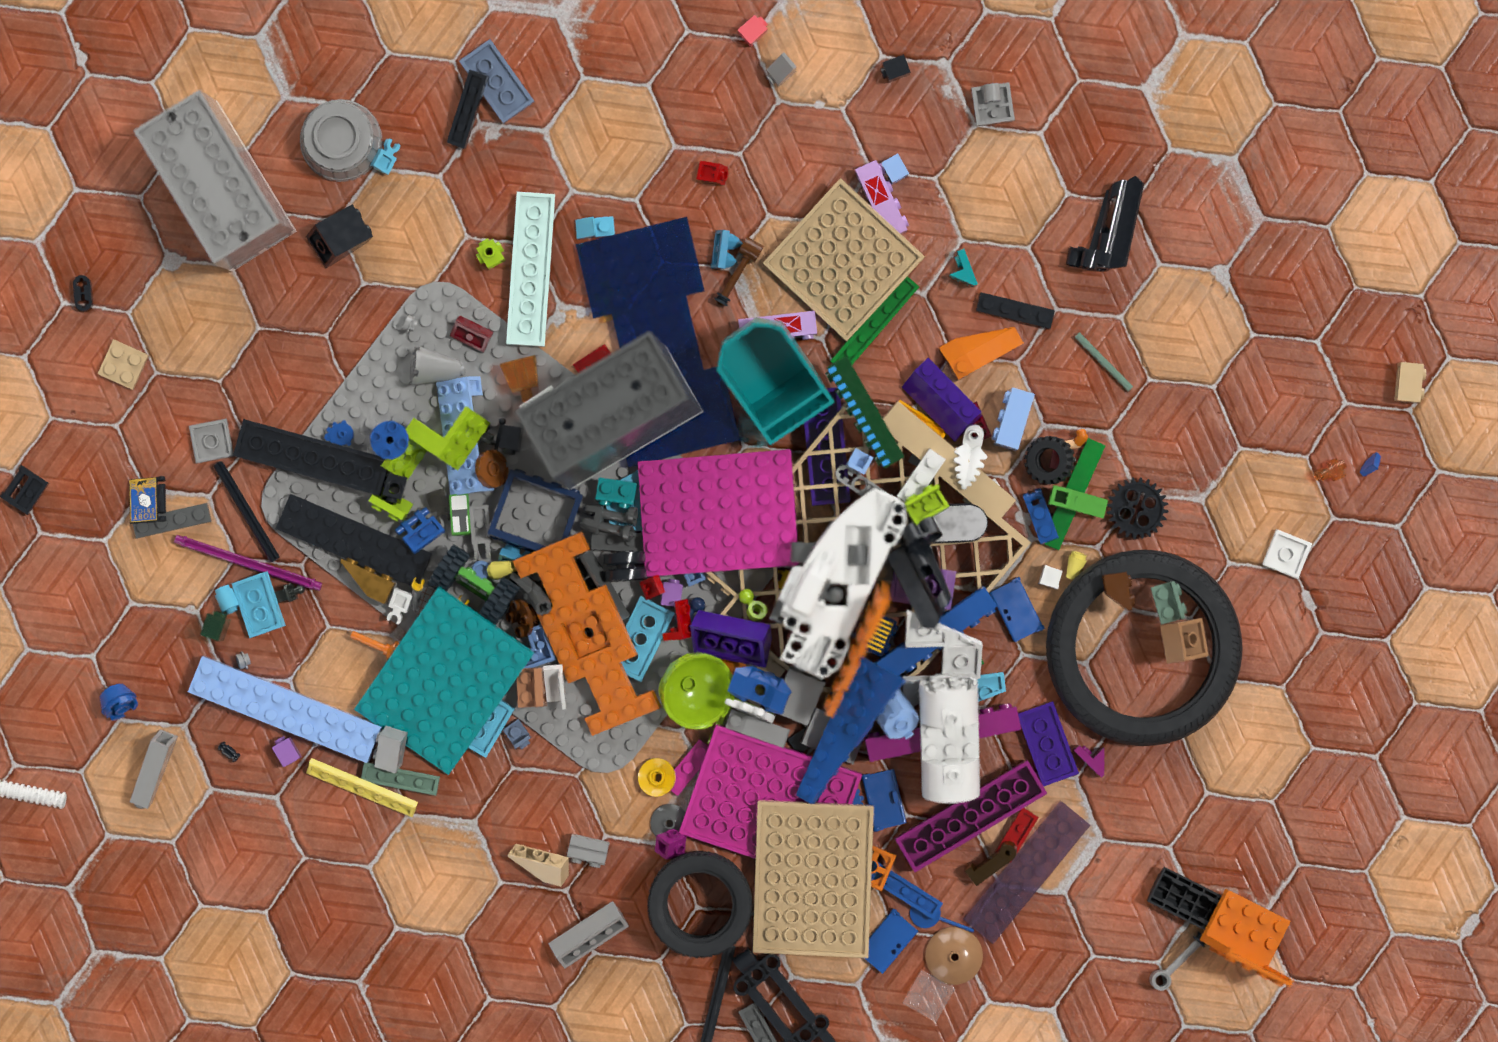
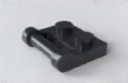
[0,464,50,515]

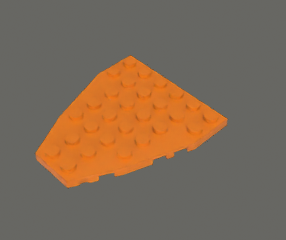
[824,580,890,718]

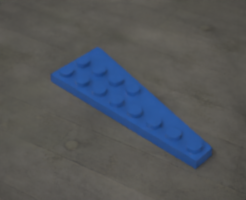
[796,657,906,804]

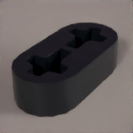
[73,275,93,312]

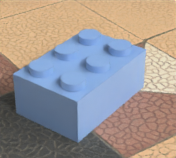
[992,387,1035,451]

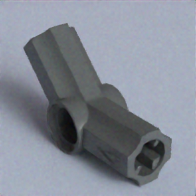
[509,570,552,615]

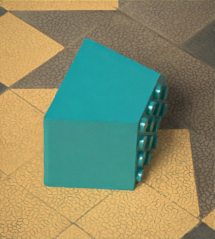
[717,317,834,445]

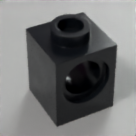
[382,473,407,505]

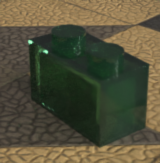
[200,611,231,641]

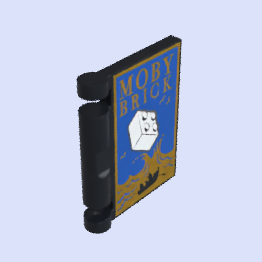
[129,476,166,524]

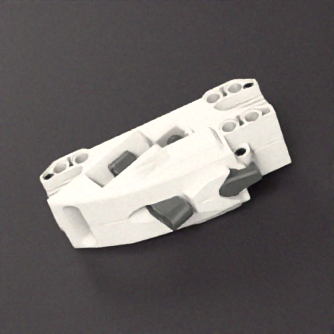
[769,488,906,678]

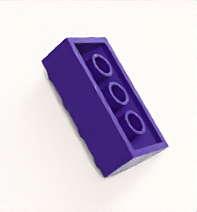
[902,357,982,442]
[690,610,772,668]

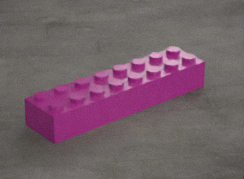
[864,703,1021,762]
[894,760,1048,872]

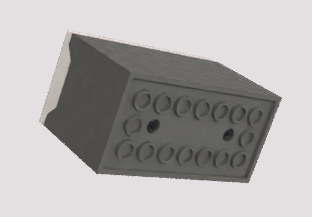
[515,331,703,490]

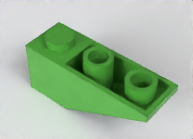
[1047,485,1108,519]

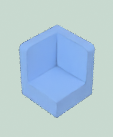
[882,154,909,185]
[846,448,873,474]

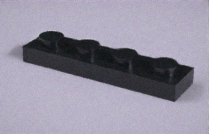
[446,70,489,149]
[976,292,1055,329]

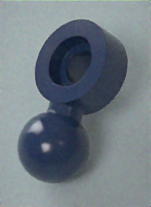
[675,597,705,623]

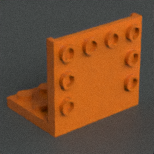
[1200,888,1294,987]

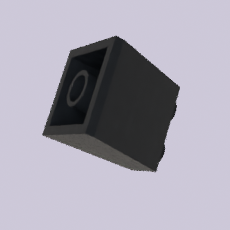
[306,204,373,269]

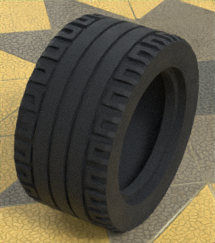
[647,851,752,958]

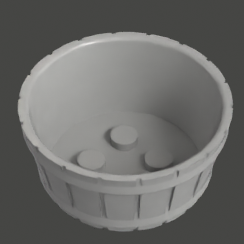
[300,99,382,182]

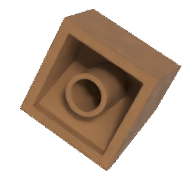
[1160,618,1209,664]

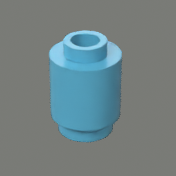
[215,585,239,615]

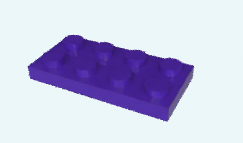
[1018,701,1079,787]

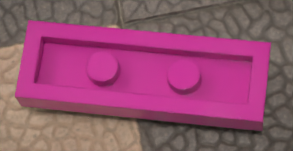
[671,739,708,796]

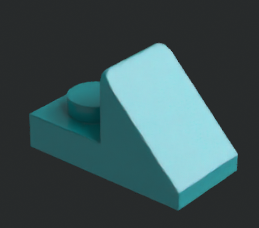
[949,249,978,287]

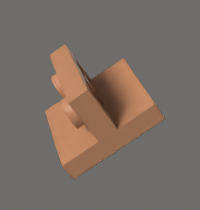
[517,667,547,708]

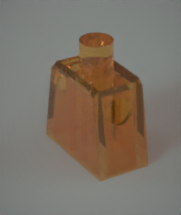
[500,355,539,402]

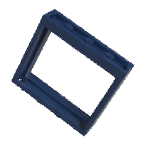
[487,469,583,553]

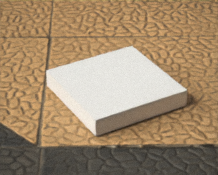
[1262,529,1312,579]

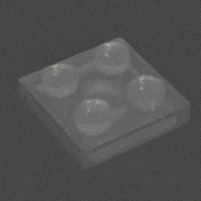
[902,969,955,1022]

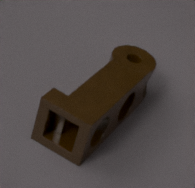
[965,841,1017,886]

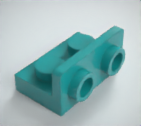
[595,477,637,509]

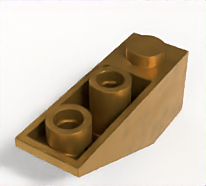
[340,557,396,604]

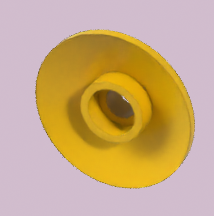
[638,758,676,797]

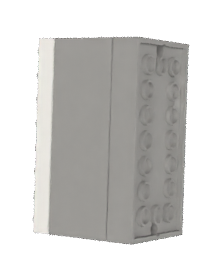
[134,90,297,271]

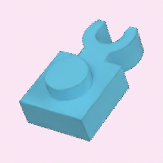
[370,139,400,175]

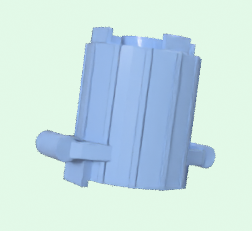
[876,689,920,739]

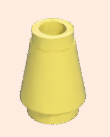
[1066,551,1087,580]
[487,560,516,580]

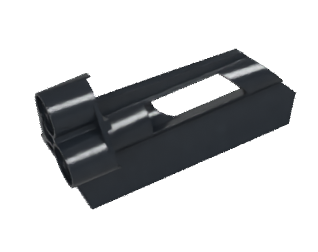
[1065,176,1144,272]
[887,517,952,629]

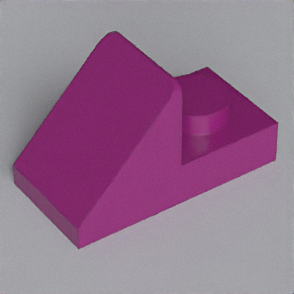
[1073,745,1104,778]

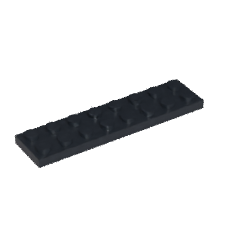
[233,419,388,496]
[276,494,433,586]

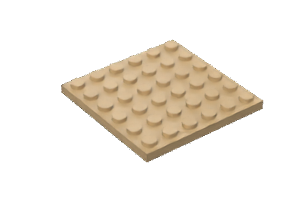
[763,178,925,341]

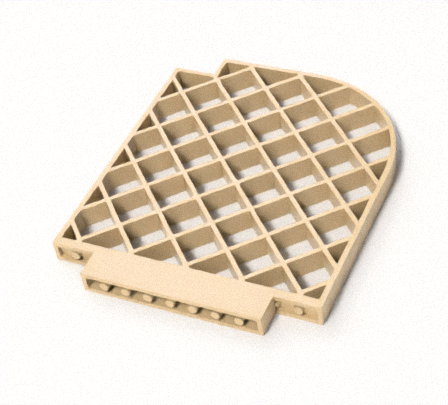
[706,401,1031,693]

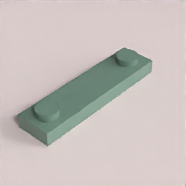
[361,762,440,796]

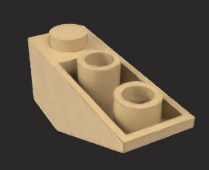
[508,844,569,887]

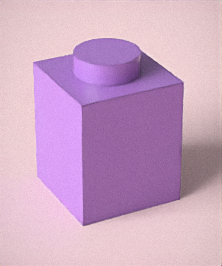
[661,579,683,607]
[272,736,302,767]

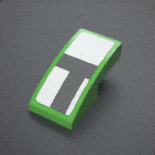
[449,494,471,536]

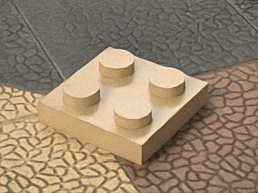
[98,339,149,390]

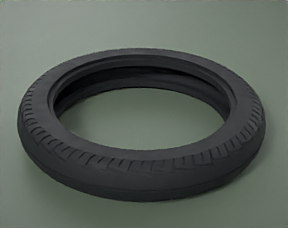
[1046,550,1242,746]

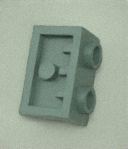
[1150,581,1187,625]

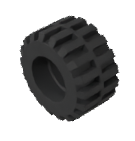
[1024,436,1076,484]

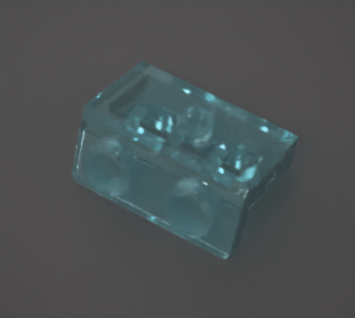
[735,414,769,447]

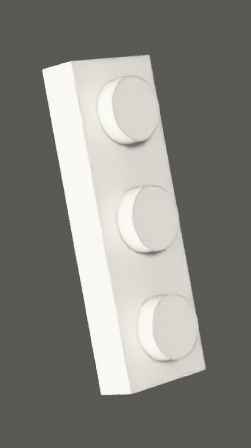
[897,448,946,502]

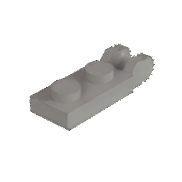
[469,505,491,560]

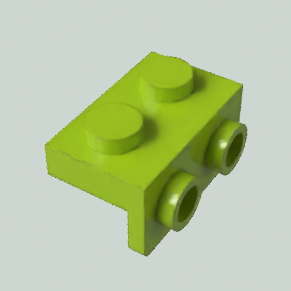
[904,484,949,525]
[369,487,413,522]

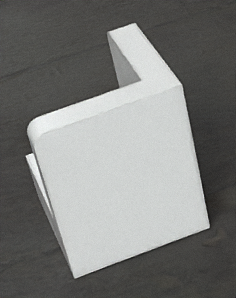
[1038,565,1063,589]

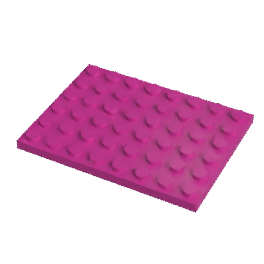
[638,449,799,577]
[679,724,862,859]

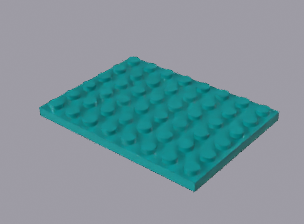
[354,587,534,775]

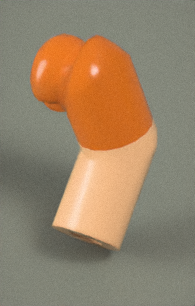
[1065,429,1088,449]

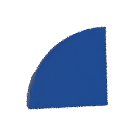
[1359,452,1381,476]

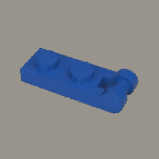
[1022,488,1059,545]

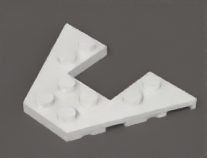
[902,610,983,706]

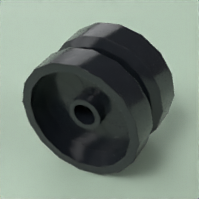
[603,551,647,582]

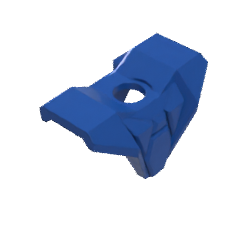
[727,666,792,715]

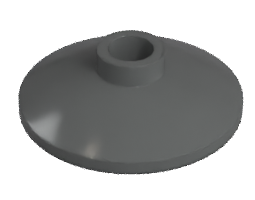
[650,804,685,836]

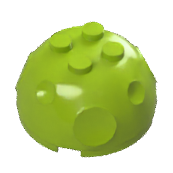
[659,653,735,729]

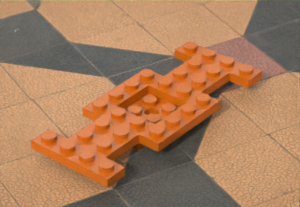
[513,531,661,736]

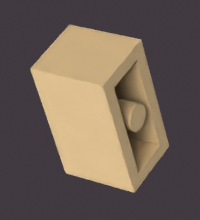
[1394,362,1426,403]

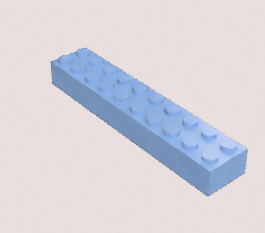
[188,656,382,763]

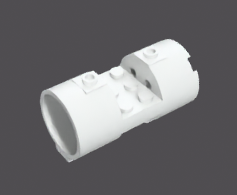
[919,673,980,803]

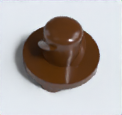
[506,599,540,638]

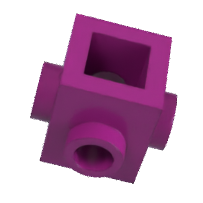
[655,829,686,860]

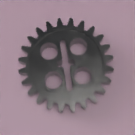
[1106,477,1169,539]

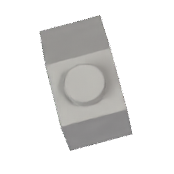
[766,52,797,87]

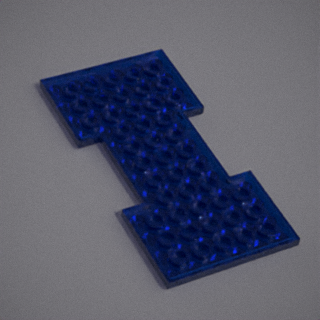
[576,217,740,467]

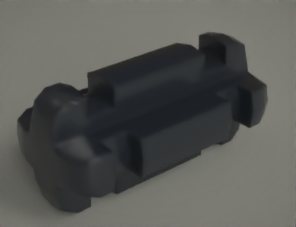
[217,742,240,762]

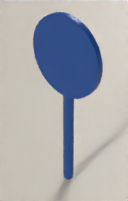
[910,906,974,932]

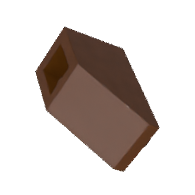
[1102,572,1135,611]

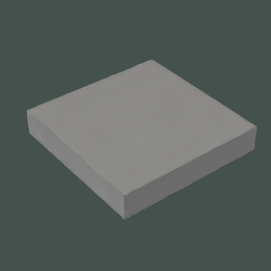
[189,419,234,464]

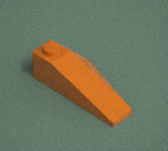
[939,327,1024,381]

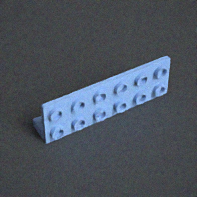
[436,376,495,495]

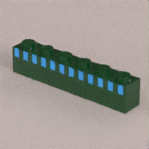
[825,356,905,468]

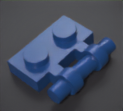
[394,507,445,554]

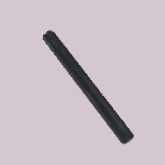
[213,461,280,562]
[700,945,736,1042]

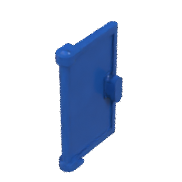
[990,577,1045,642]
[861,769,907,832]
[865,908,919,974]

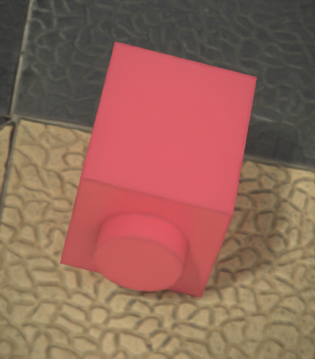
[738,15,768,47]

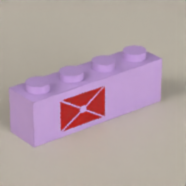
[855,160,909,234]
[738,311,817,340]

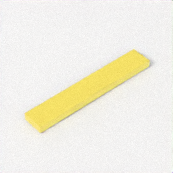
[306,758,418,817]

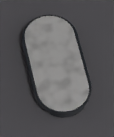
[910,503,988,543]

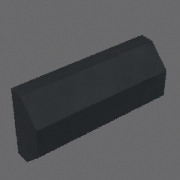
[1147,867,1221,930]

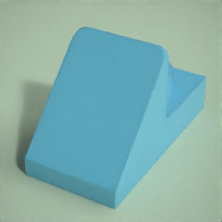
[575,216,615,239]

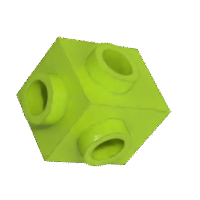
[476,238,506,270]

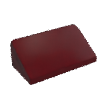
[450,316,494,353]

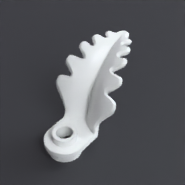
[954,425,987,490]

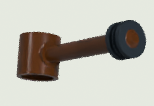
[714,237,764,306]

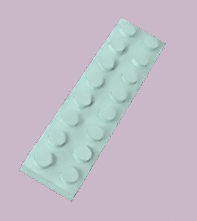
[506,192,555,347]

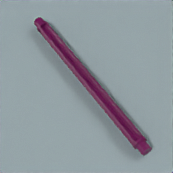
[174,535,322,591]

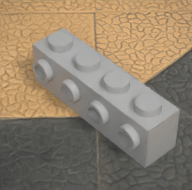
[548,901,629,968]

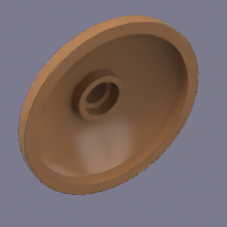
[925,927,983,985]

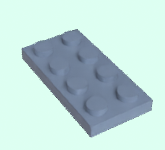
[459,39,535,124]

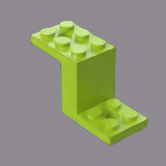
[381,406,490,480]

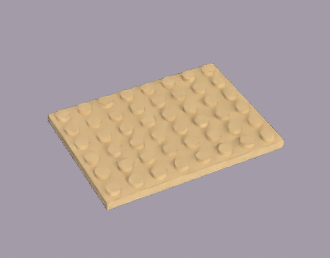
[753,800,874,958]

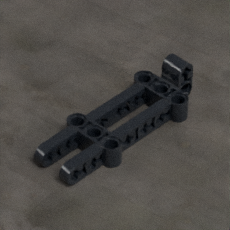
[732,947,837,1042]

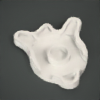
[724,698,775,724]

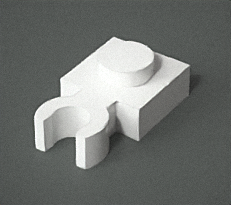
[387,588,412,625]

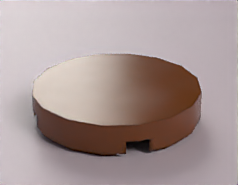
[475,450,509,488]

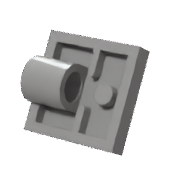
[971,82,1015,126]

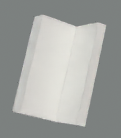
[543,664,566,710]

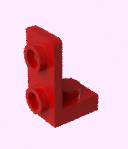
[662,599,692,641]

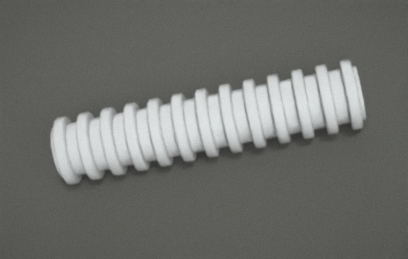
[0,779,67,809]

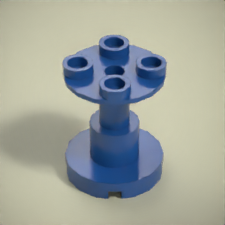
[370,421,409,459]

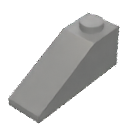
[725,709,790,748]

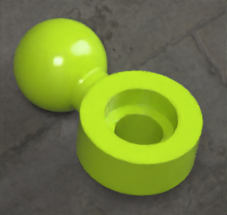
[739,589,767,622]

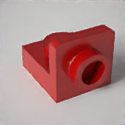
[696,161,729,185]
[639,574,665,600]

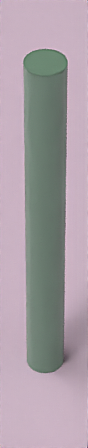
[1074,332,1133,391]

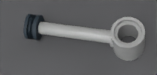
[1149,931,1206,991]

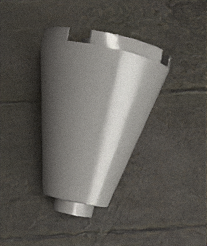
[410,346,464,385]

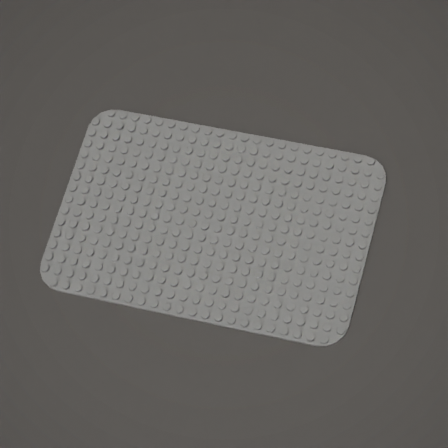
[261,282,778,773]

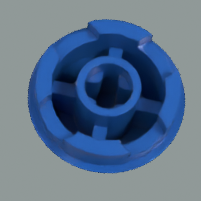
[100,684,138,721]

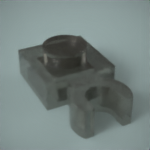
[425,488,451,524]

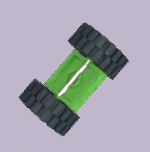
[427,544,520,625]

